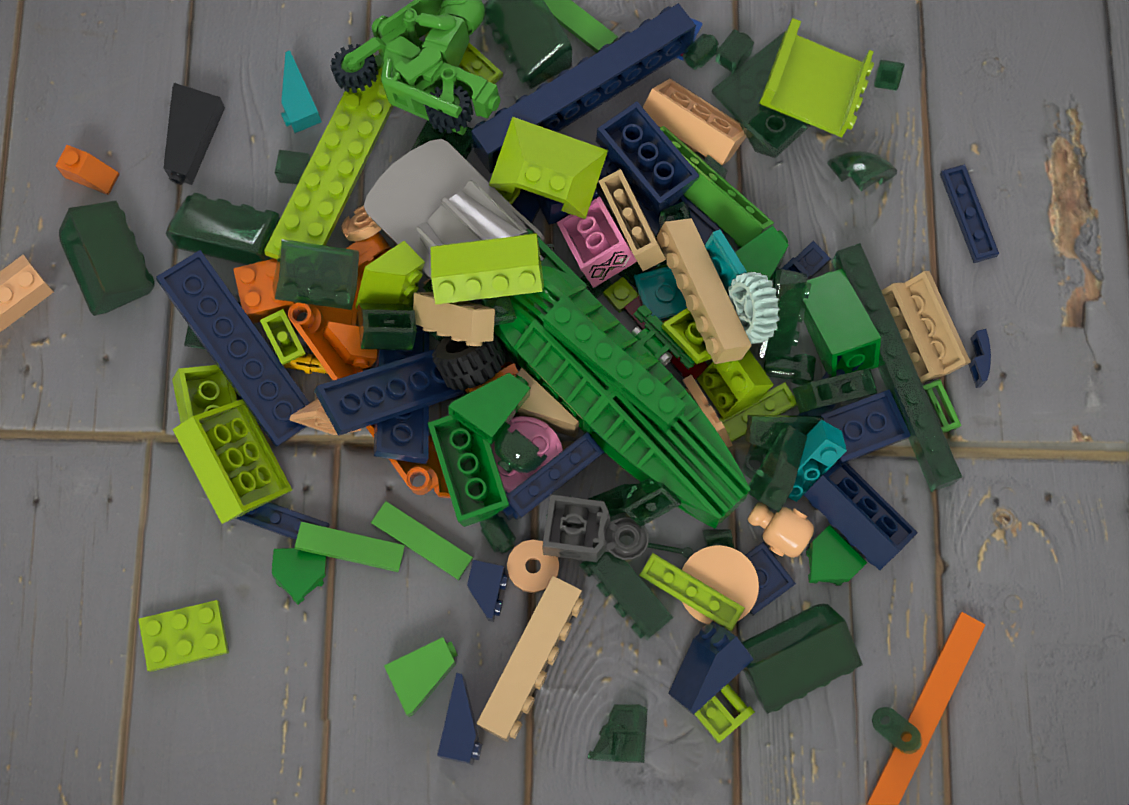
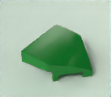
[806,525,867,586]
[272,548,328,605]

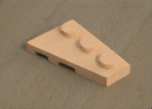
[683,375,733,448]

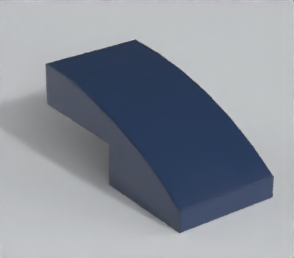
[775,240,832,293]
[968,329,991,388]

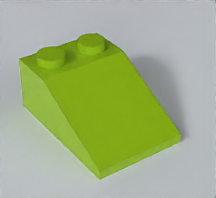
[661,308,712,364]

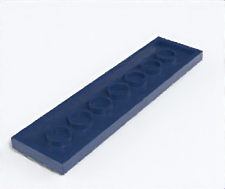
[156,250,310,448]

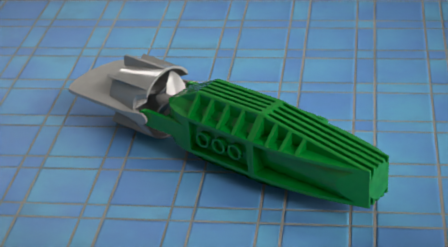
[364,139,751,529]

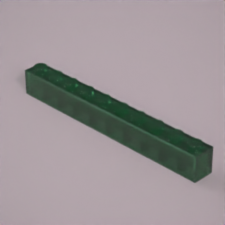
[832,243,962,492]

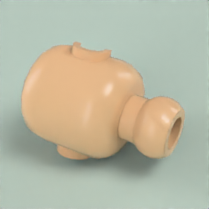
[747,502,814,558]

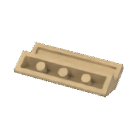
[874,271,971,386]

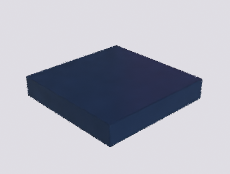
[745,541,796,616]

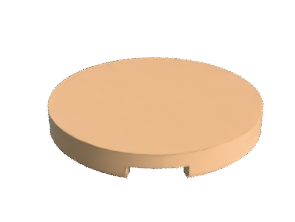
[682,545,759,626]

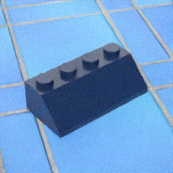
[596,102,700,215]
[804,462,918,571]

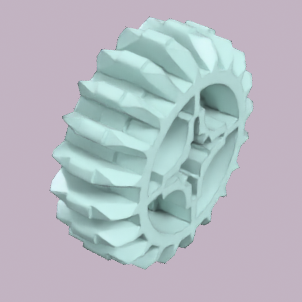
[728,272,780,344]

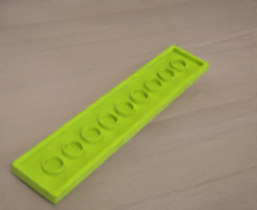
[264,55,394,272]

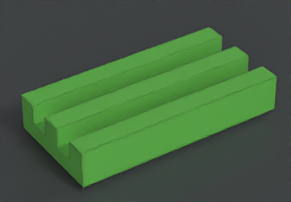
[915,379,962,436]

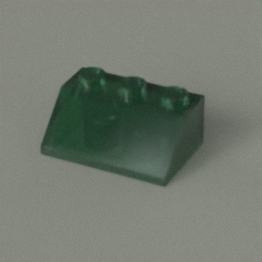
[272,239,359,310]
[759,268,811,358]

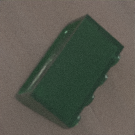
[482,0,572,89]
[165,193,280,265]
[59,200,155,316]
[741,604,863,714]

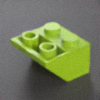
[697,350,774,419]

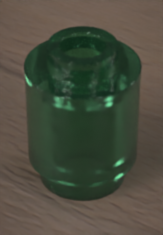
[683,33,719,70]
[480,513,516,554]

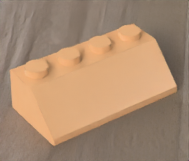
[643,79,751,167]
[0,255,53,332]

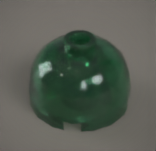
[494,423,548,474]

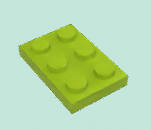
[138,600,229,672]

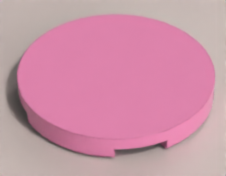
[490,416,563,493]

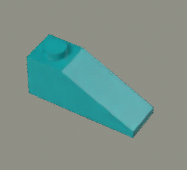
[281,50,322,133]

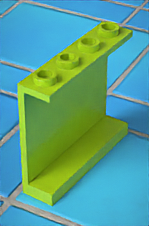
[759,18,874,138]

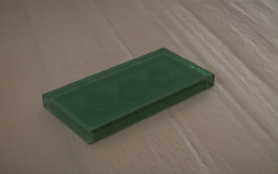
[712,31,785,126]

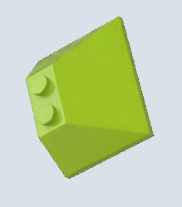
[489,117,608,219]

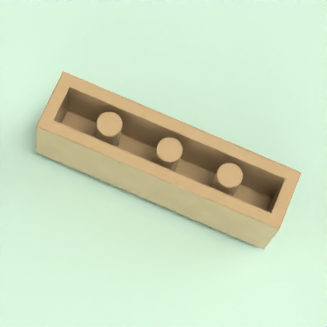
[599,169,666,271]
[413,292,495,346]

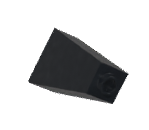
[163,83,225,185]

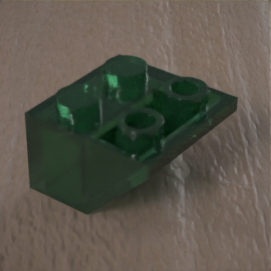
[358,303,417,350]

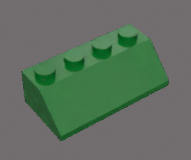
[428,415,510,527]

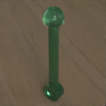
[647,543,693,558]

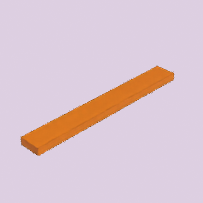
[866,612,986,805]

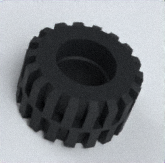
[432,334,505,390]

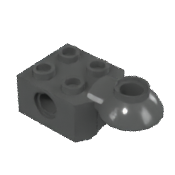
[543,495,649,562]

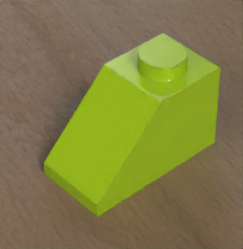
[260,309,306,365]

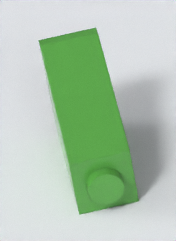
[384,637,458,717]

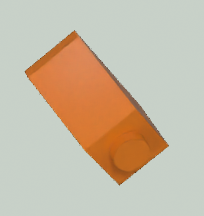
[55,145,119,195]
[323,321,379,369]

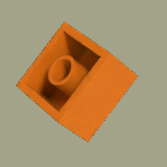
[233,259,296,324]

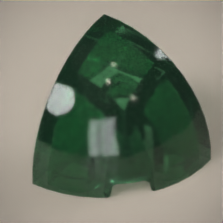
[827,151,897,192]

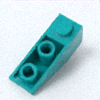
[776,420,847,502]

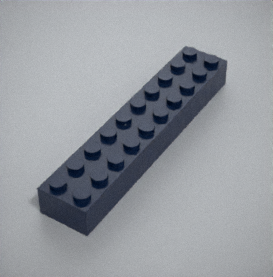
[471,3,696,174]

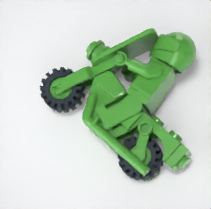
[331,0,500,135]

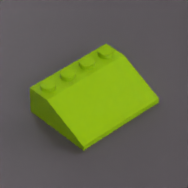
[172,399,292,524]

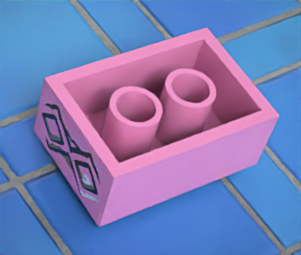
[557,196,637,288]

